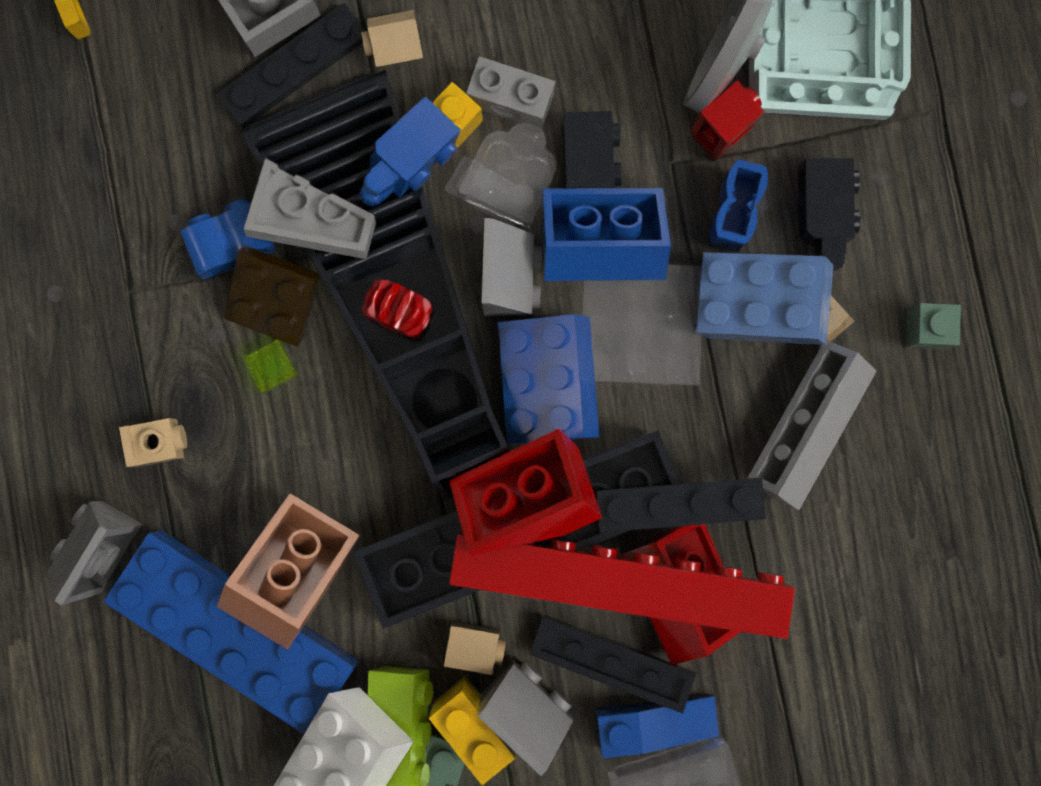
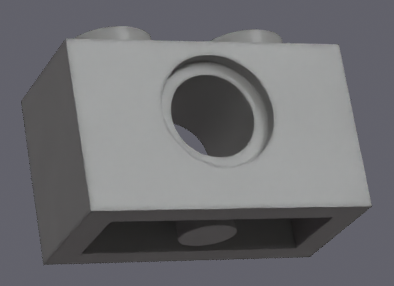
[466,56,555,131]

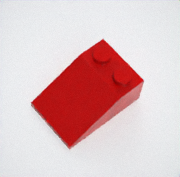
[449,428,602,555]

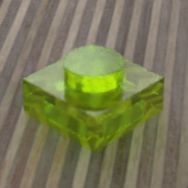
[243,340,299,394]

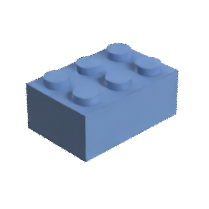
[696,252,833,345]

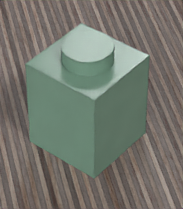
[905,303,961,349]

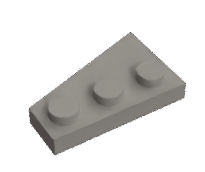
[244,158,376,259]

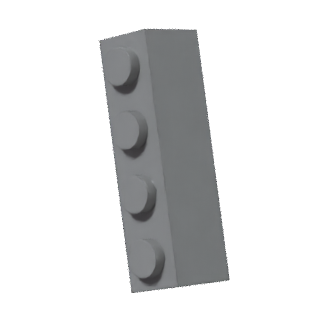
[748,341,877,510]

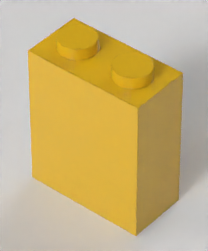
[429,675,516,786]

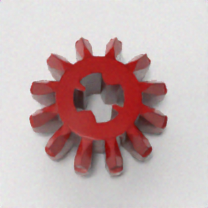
[361,279,433,339]

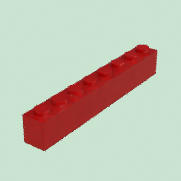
[449,532,795,639]

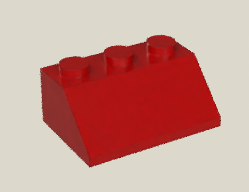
[622,524,740,664]

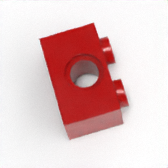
[690,81,765,161]

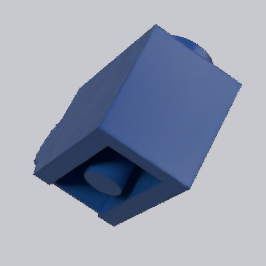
[360,97,461,207]

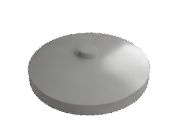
[683,0,773,113]

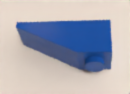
[595,695,719,758]

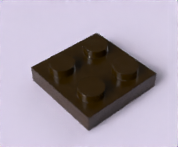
[224,245,320,347]

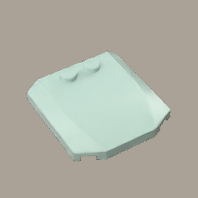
[749,0,911,120]

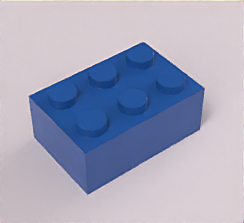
[541,188,671,281]
[498,314,599,444]

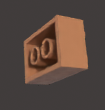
[216,494,359,649]

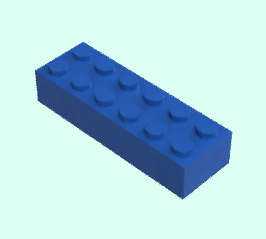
[103,530,360,734]

